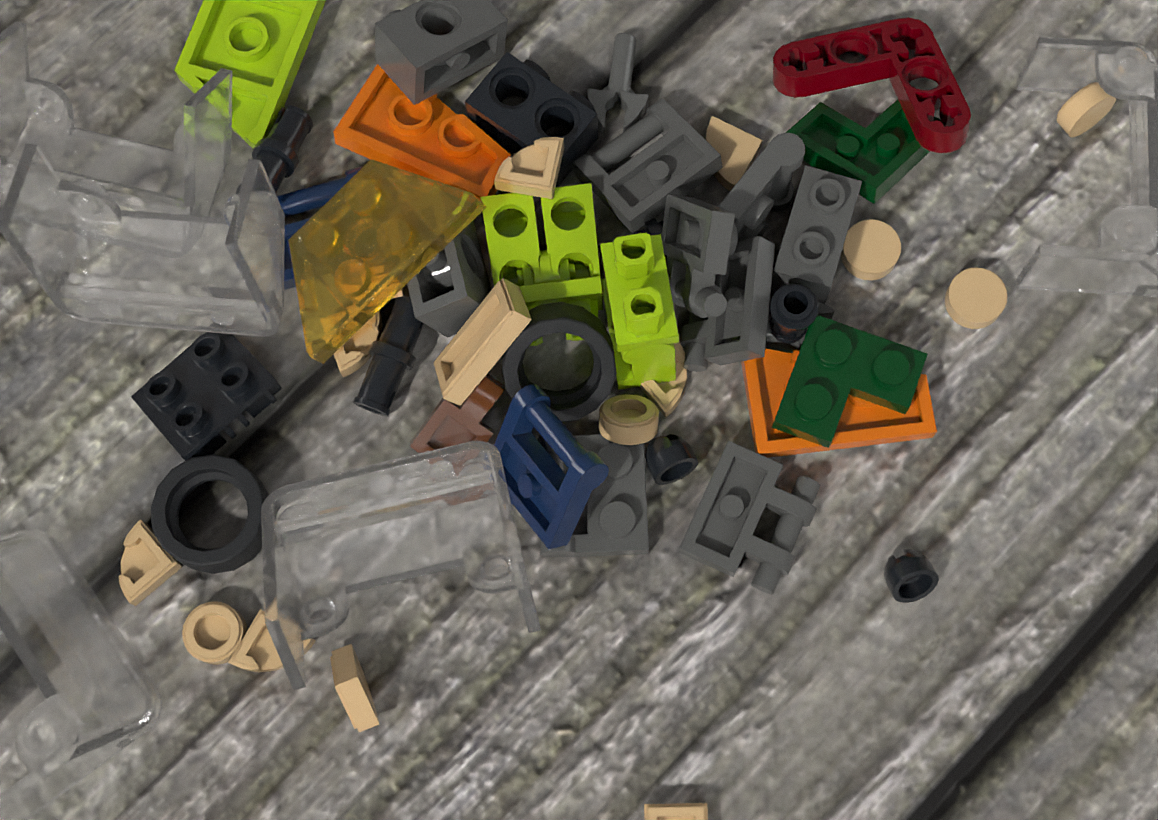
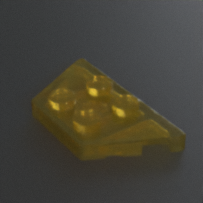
[288,159,487,364]

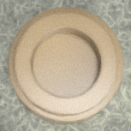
[1056,82,1116,137]
[841,219,901,280]
[945,268,1007,329]
[599,394,659,445]
[182,601,248,665]

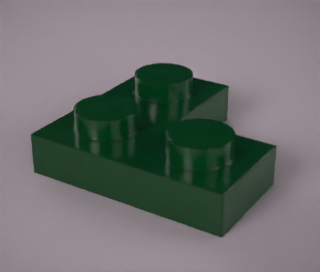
[785,99,945,204]
[772,315,928,448]

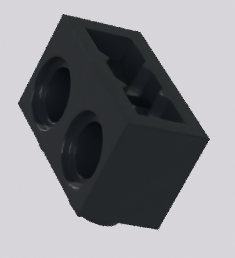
[465,52,598,187]

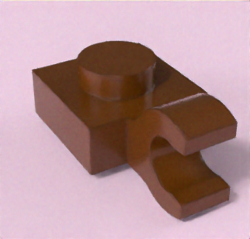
[410,373,504,481]

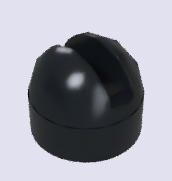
[645,434,698,485]
[884,549,939,603]

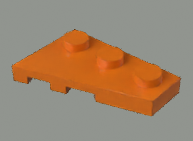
[333,64,511,209]
[741,348,937,458]

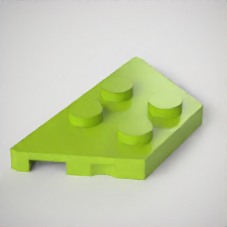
[174,0,326,149]

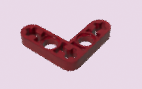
[773,17,971,153]

